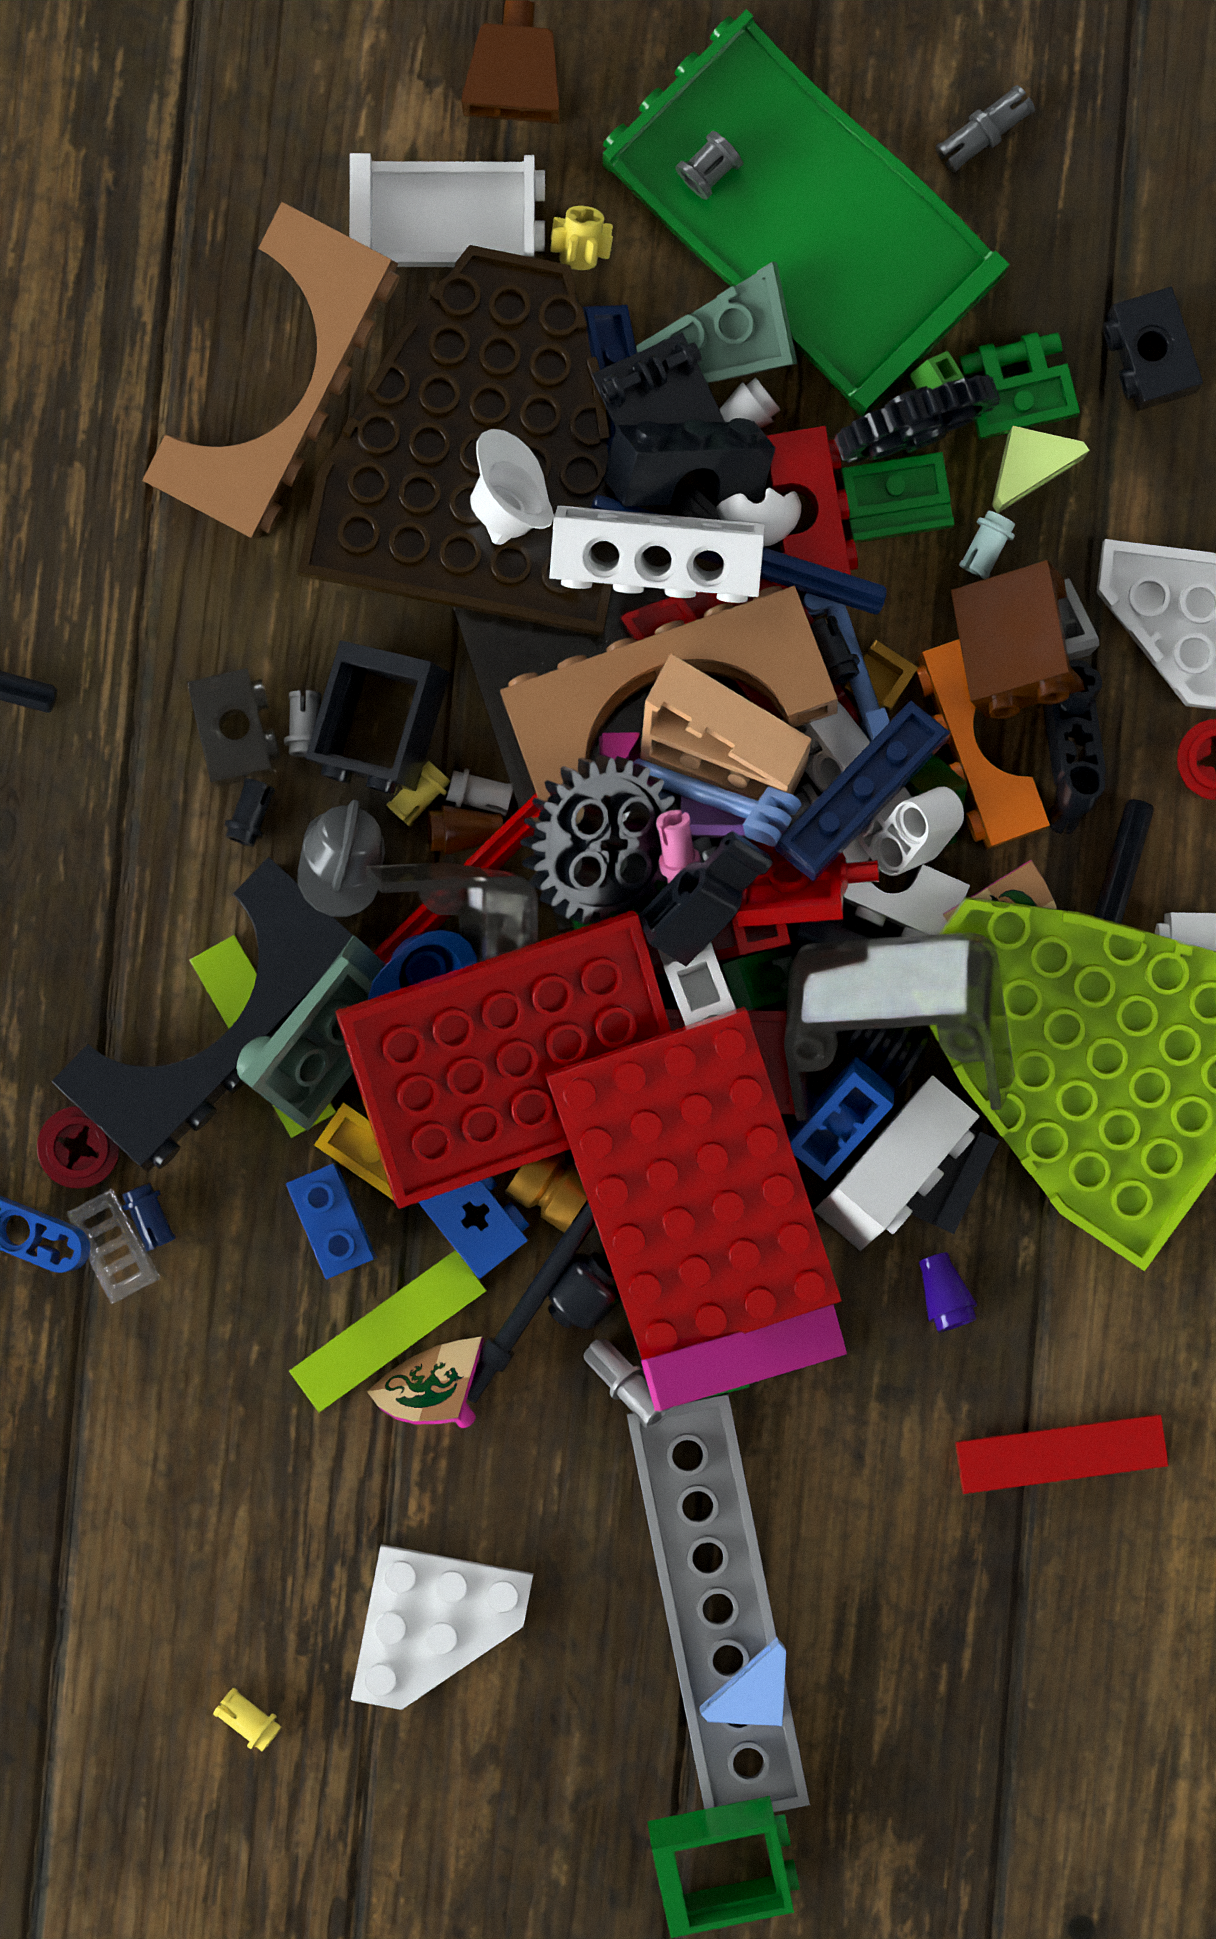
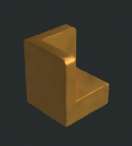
[843,640,918,714]

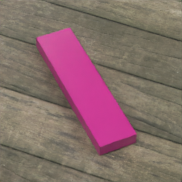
[641,1304,847,1411]

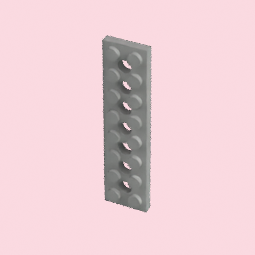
[627,1393,810,1812]

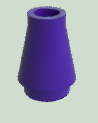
[919,1252,977,1332]

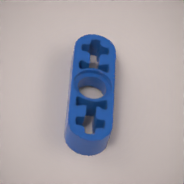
[0,1195,90,1273]

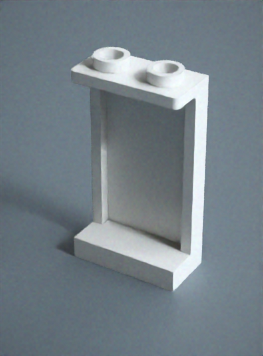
[349,153,545,267]

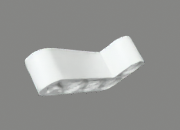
[783,702,964,876]

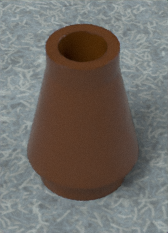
[427,805,503,856]

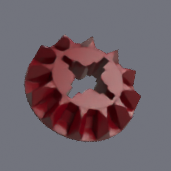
[37,1106,119,1188]

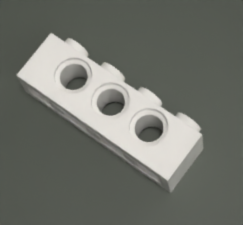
[549,506,765,603]

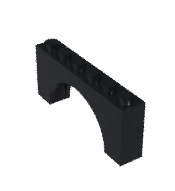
[51,857,353,1172]

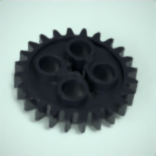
[835,375,1001,463]
[521,754,675,925]

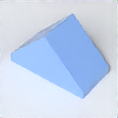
[699,1637,786,1726]

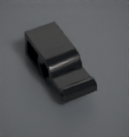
[638,831,773,966]

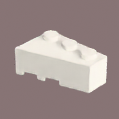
[813,1075,979,1251]

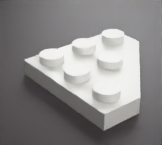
[1097,539,1216,710]
[351,1544,533,1710]

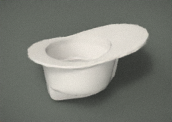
[470,429,554,545]

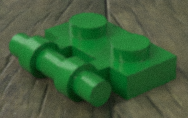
[958,332,1080,440]

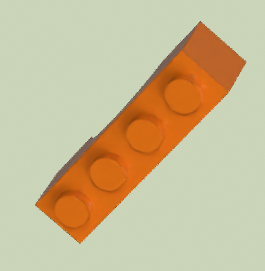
[914,639,1050,850]

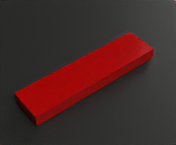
[955,1414,1168,1494]

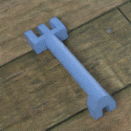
[802,593,890,742]
[633,758,802,846]

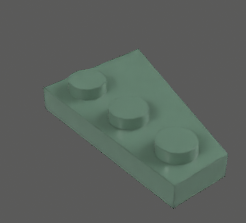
[636,261,797,384]

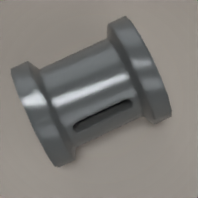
[675,130,744,200]

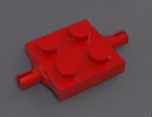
[736,839,879,927]

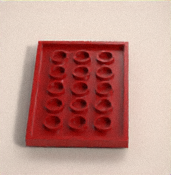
[335,910,671,1209]
[545,1006,842,1360]

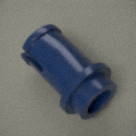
[121,1182,176,1252]

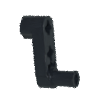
[1043,660,1106,834]

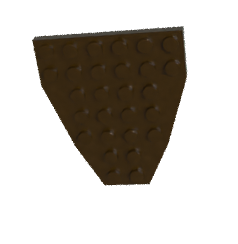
[297,245,619,636]

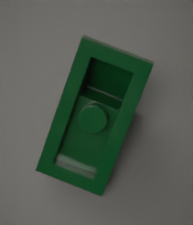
[722,944,818,1011]

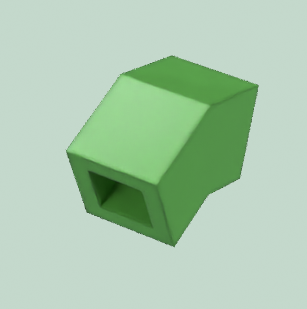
[907,351,964,390]

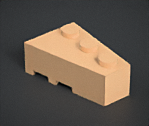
[640,653,811,801]

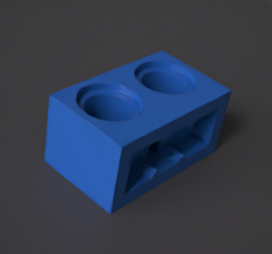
[286,1163,377,1280]

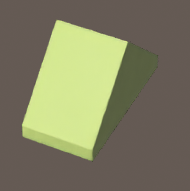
[992,426,1089,513]

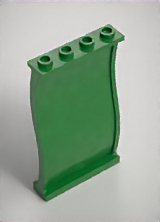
[603,9,1010,417]

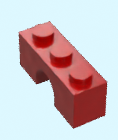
[766,426,858,593]

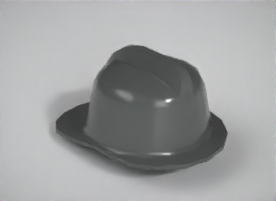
[298,800,385,917]

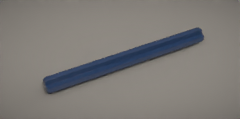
[591,495,887,615]

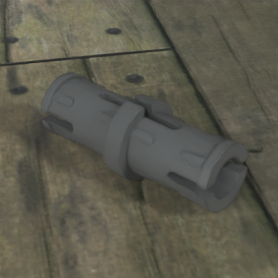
[935,85,1035,173]

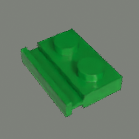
[840,452,955,544]

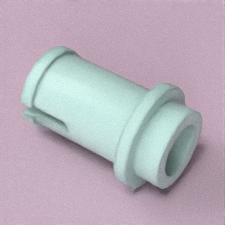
[959,510,1015,579]

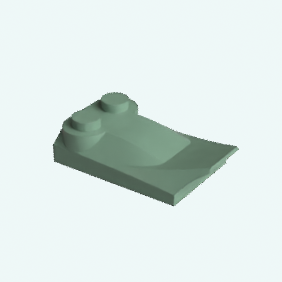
[236,935,385,1131]

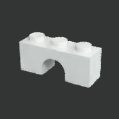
[843,838,970,949]

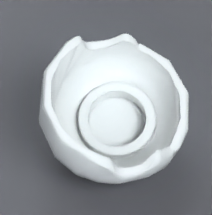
[716,488,802,547]

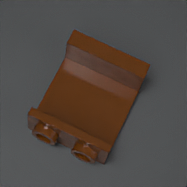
[951,560,1085,719]

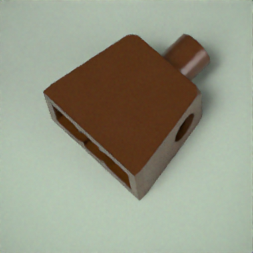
[462,0,560,124]

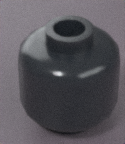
[548,1252,621,1329]

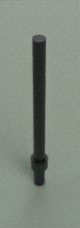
[467,1199,596,1403]

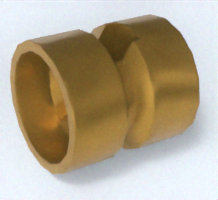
[505,1152,587,1233]

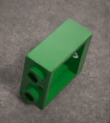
[647,1796,800,1938]

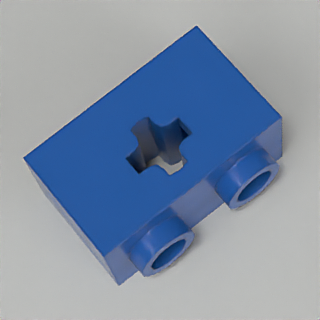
[788,1056,895,1181]
[418,1177,530,1279]

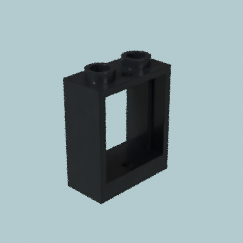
[305,640,451,795]

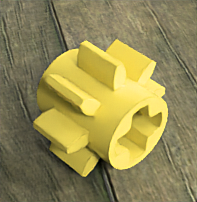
[550,206,613,270]

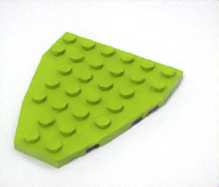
[906,897,1216,1271]

